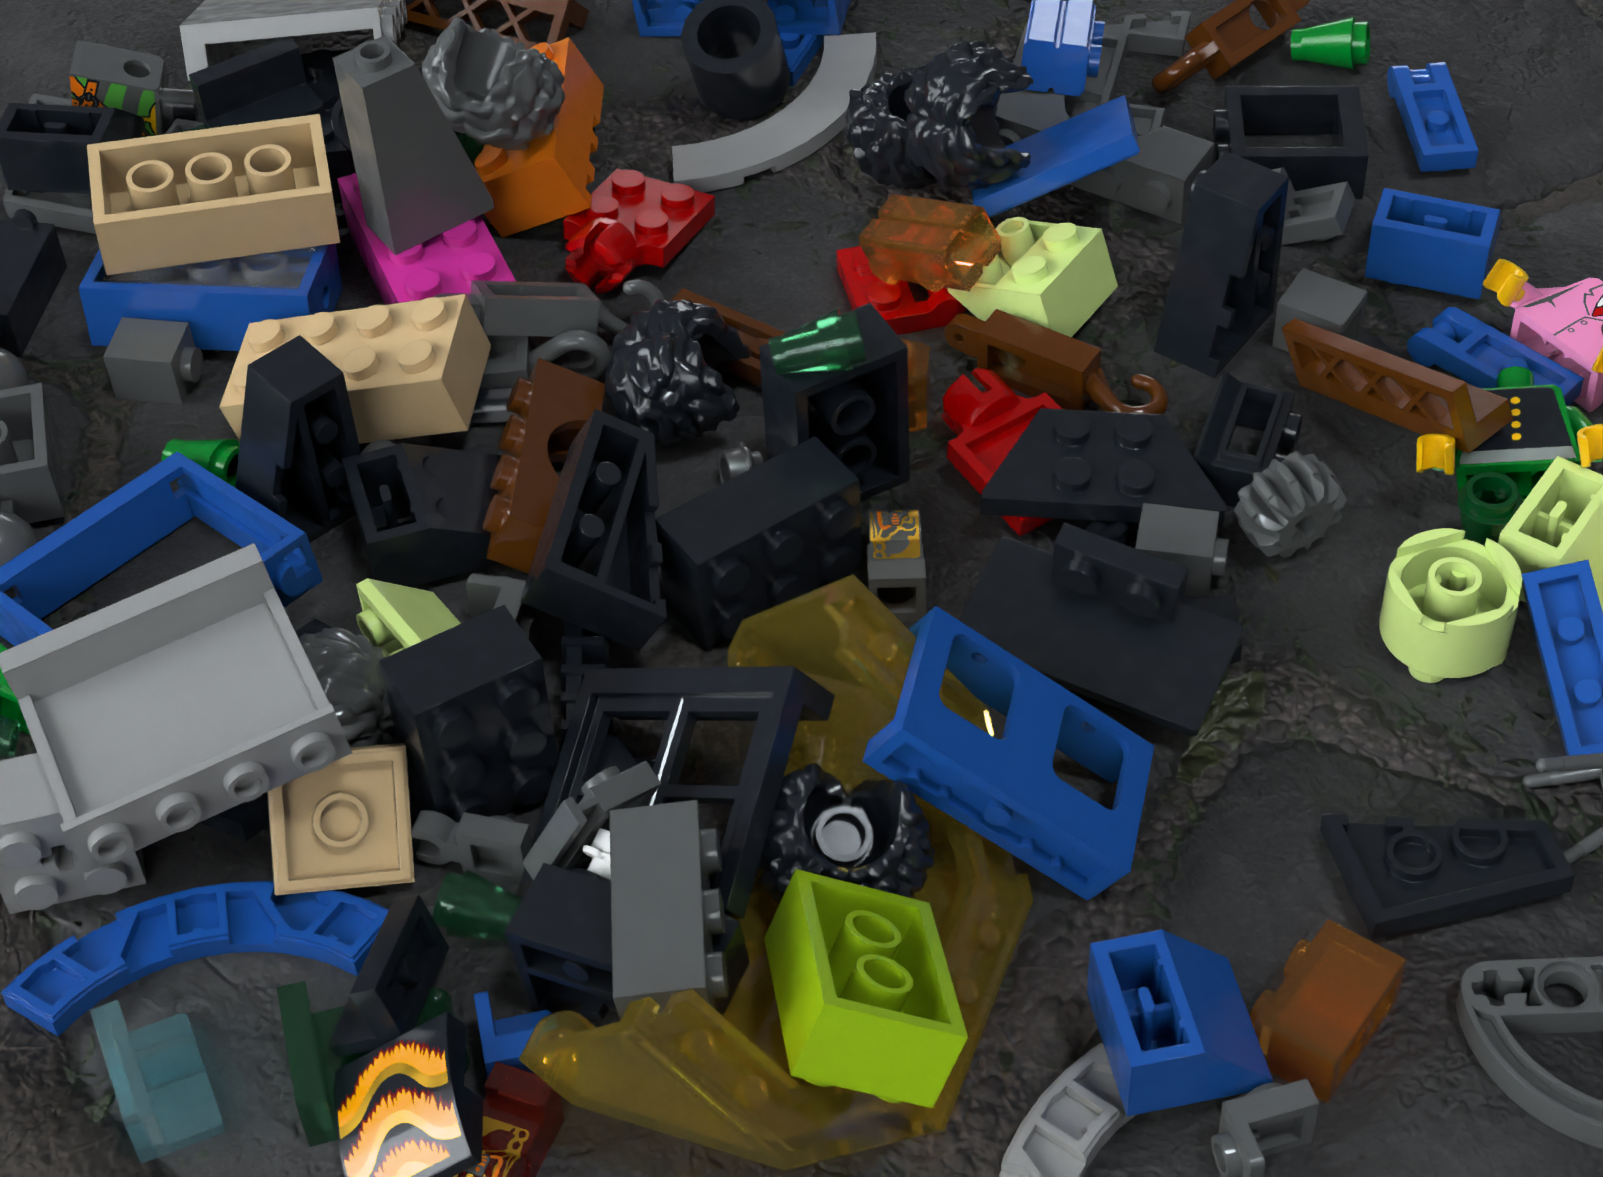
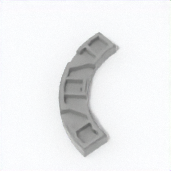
[672,32,877,193]
[999,1043,1135,1177]

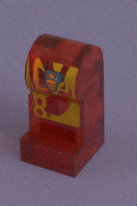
[453,1061,564,1177]

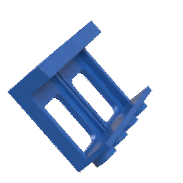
[862,606,1154,901]

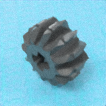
[1233,451,1348,558]

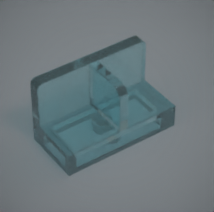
[90,1000,225,1164]

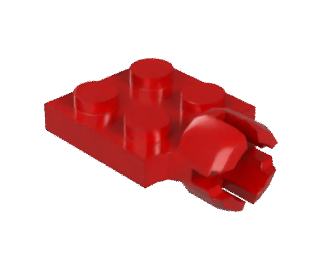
[564,168,715,294]
[941,368,1062,537]

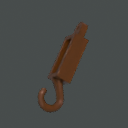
[1151,0,1310,94]
[944,309,1169,415]

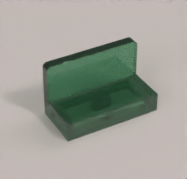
[276,981,373,1147]

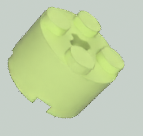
[1379,528,1523,683]

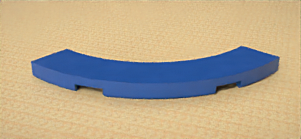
[1,881,389,1037]

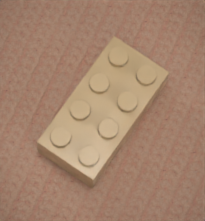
[87,114,340,275]
[219,294,491,444]

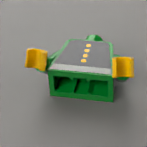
[1416,366,1603,502]

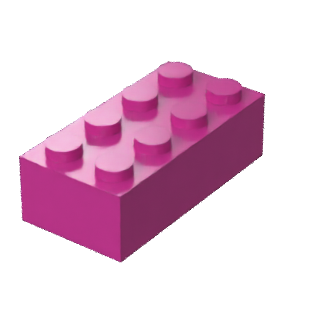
[337,173,516,305]

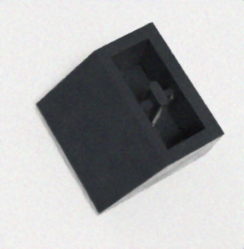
[0,103,146,195]

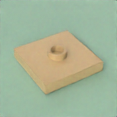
[267,743,415,895]

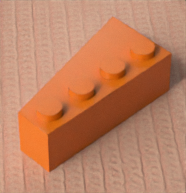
[474,37,604,238]

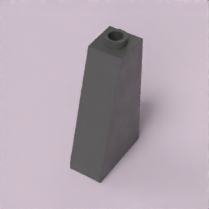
[333,35,494,255]

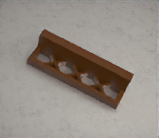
[406,0,589,50]
[1282,318,1513,453]

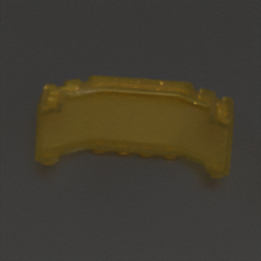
[519,574,1033,1170]

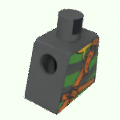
[69,41,198,138]

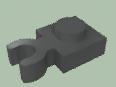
[411,810,533,885]

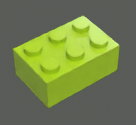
[764,869,968,1108]

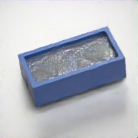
[79,243,343,351]

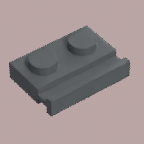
[522,761,661,880]

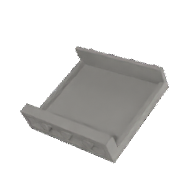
[179,0,408,81]
[0,543,352,873]

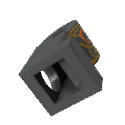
[867,509,927,622]

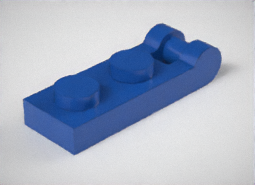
[1387,62,1479,172]
[1407,307,1584,405]

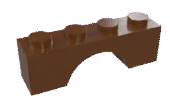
[483,358,605,574]

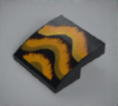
[334,1011,484,1177]

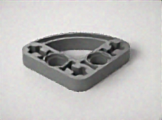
[1456,956,1603,1149]

